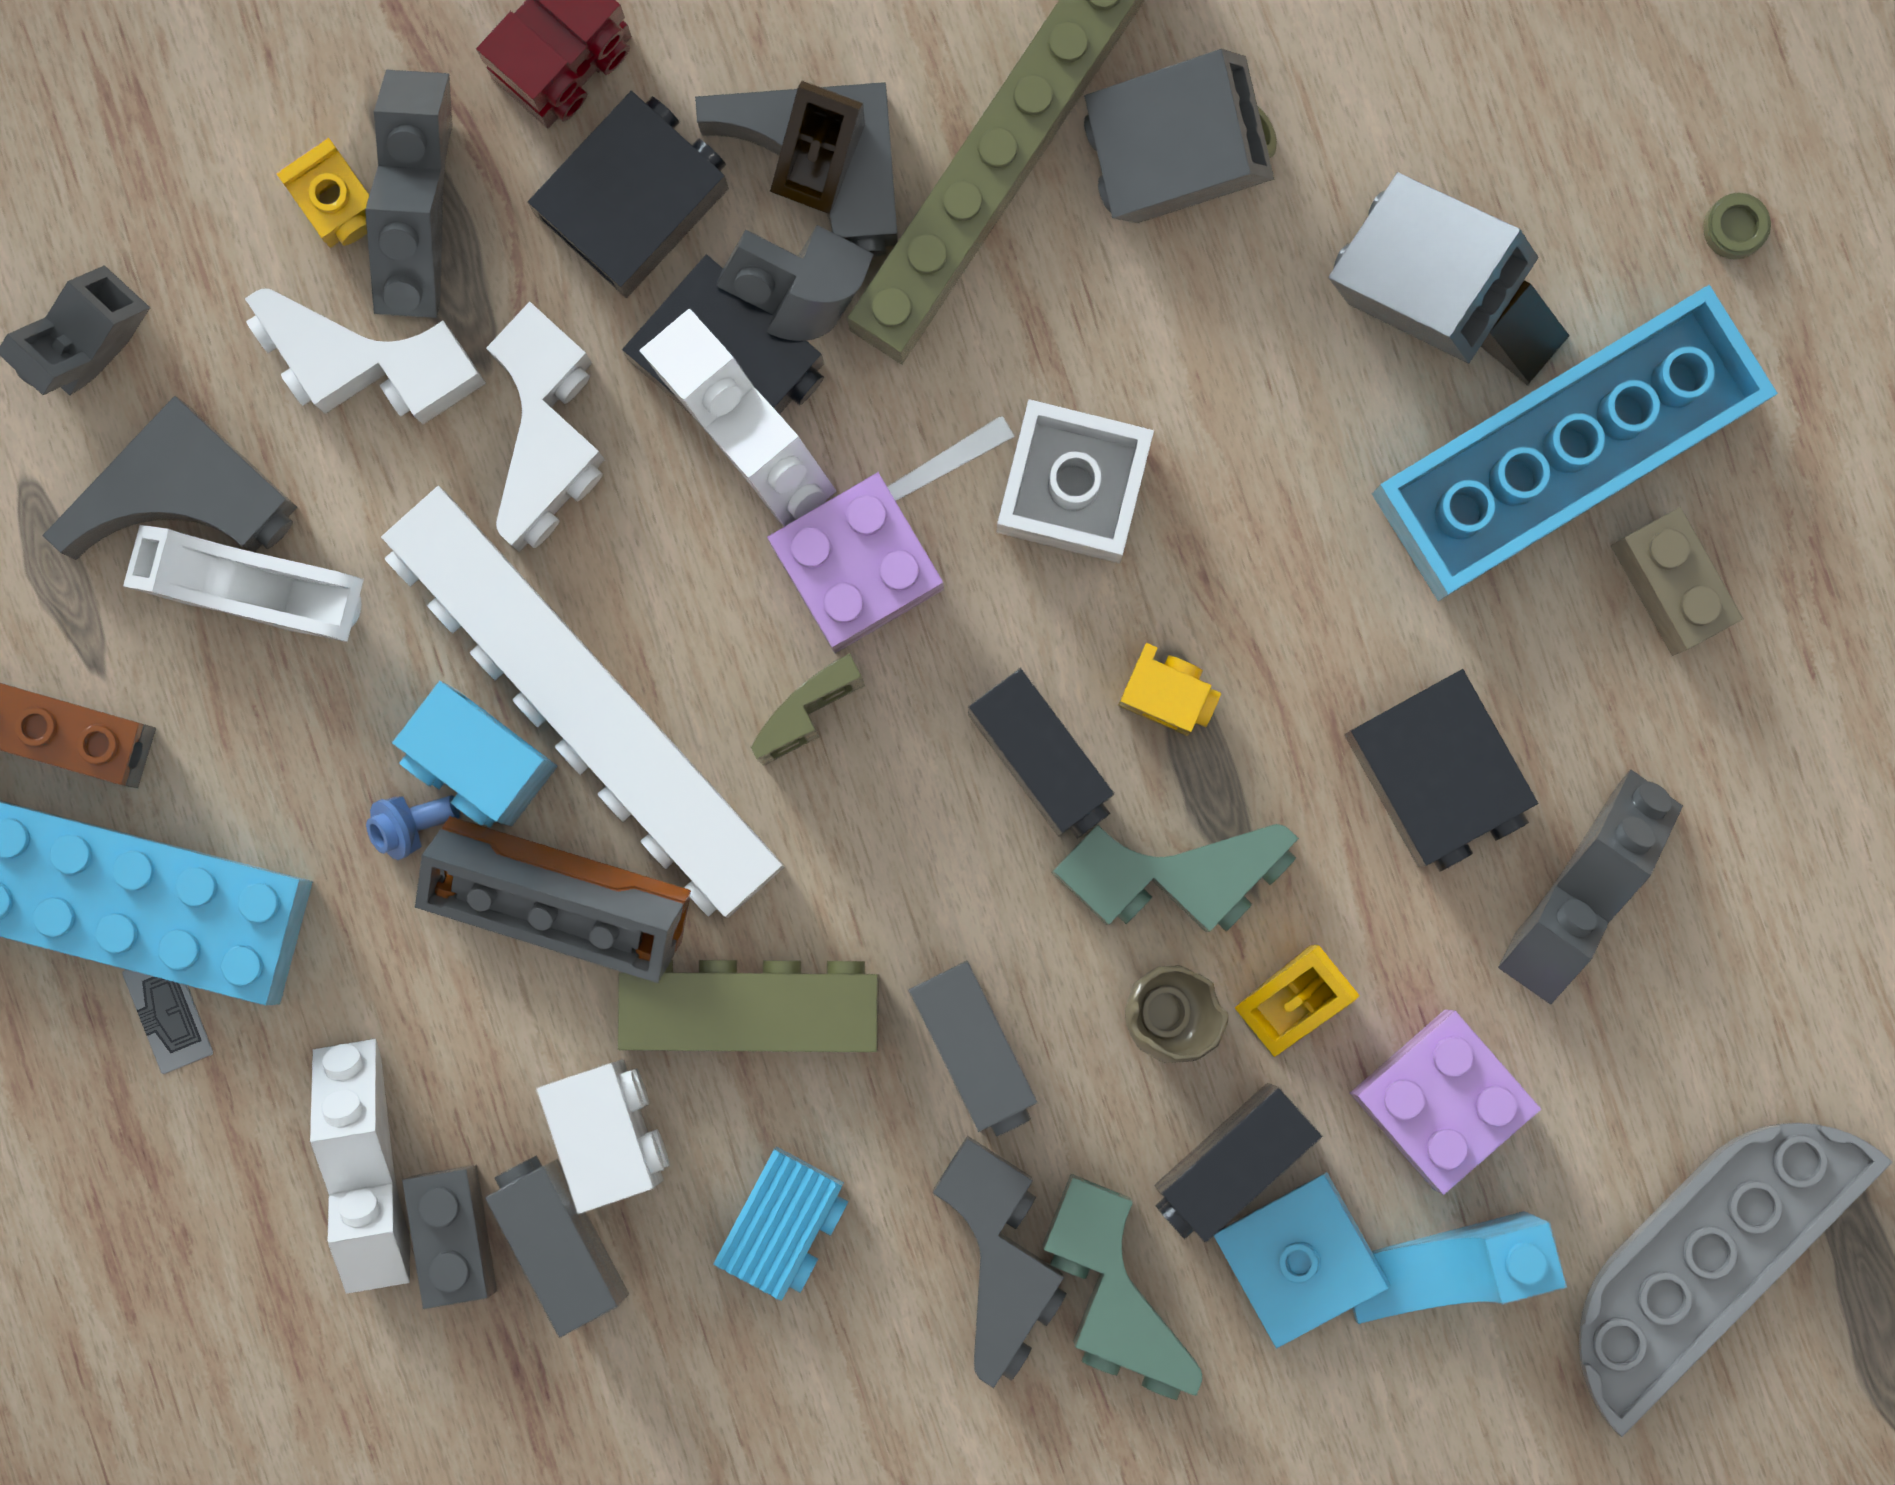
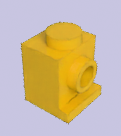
[276,138,369,248]
[1118,643,1221,736]

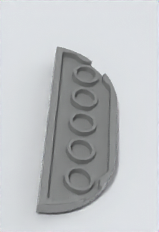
[1579,1123,1893,1437]

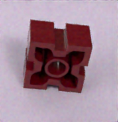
[476,0,632,129]

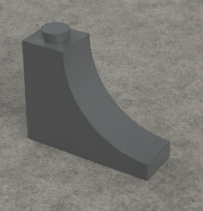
[695,82,898,257]
[42,396,298,560]

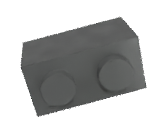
[402,1165,497,1309]

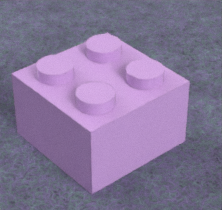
[767,472,944,654]
[1350,1010,1541,1195]

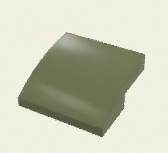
[751,653,865,766]

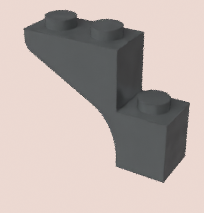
[365,69,453,318]
[1498,770,1683,1005]
[933,1135,1067,1388]

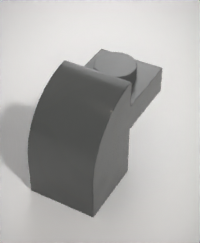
[716,225,874,341]
[0,265,150,395]

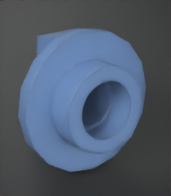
[366,795,460,860]

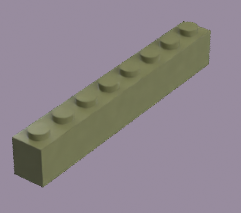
[847,0,1145,365]

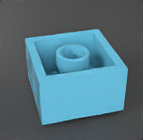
[392,681,558,828]

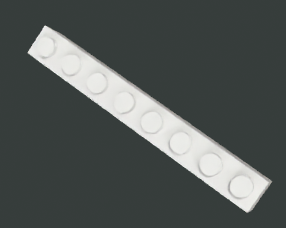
[381,486,785,918]

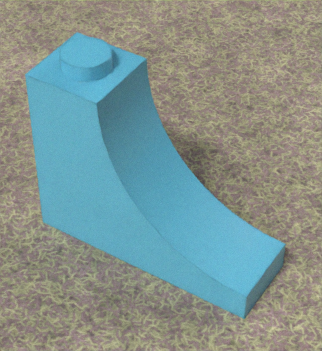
[1352,1211,1566,1324]

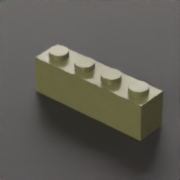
[618,960,879,1052]

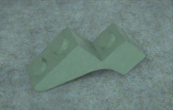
[1052,824,1299,932]
[1043,1174,1202,1400]

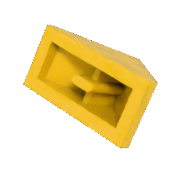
[1234,945,1360,1057]

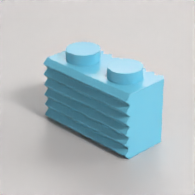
[713,1147,849,1301]

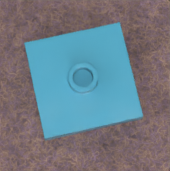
[1214,1172,1391,1349]

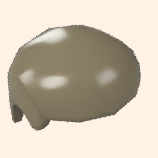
[1125,965,1228,1063]

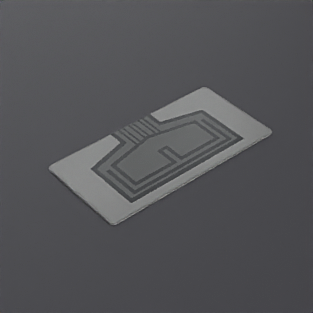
[122,970,213,1074]

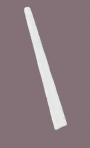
[887,416,1015,501]

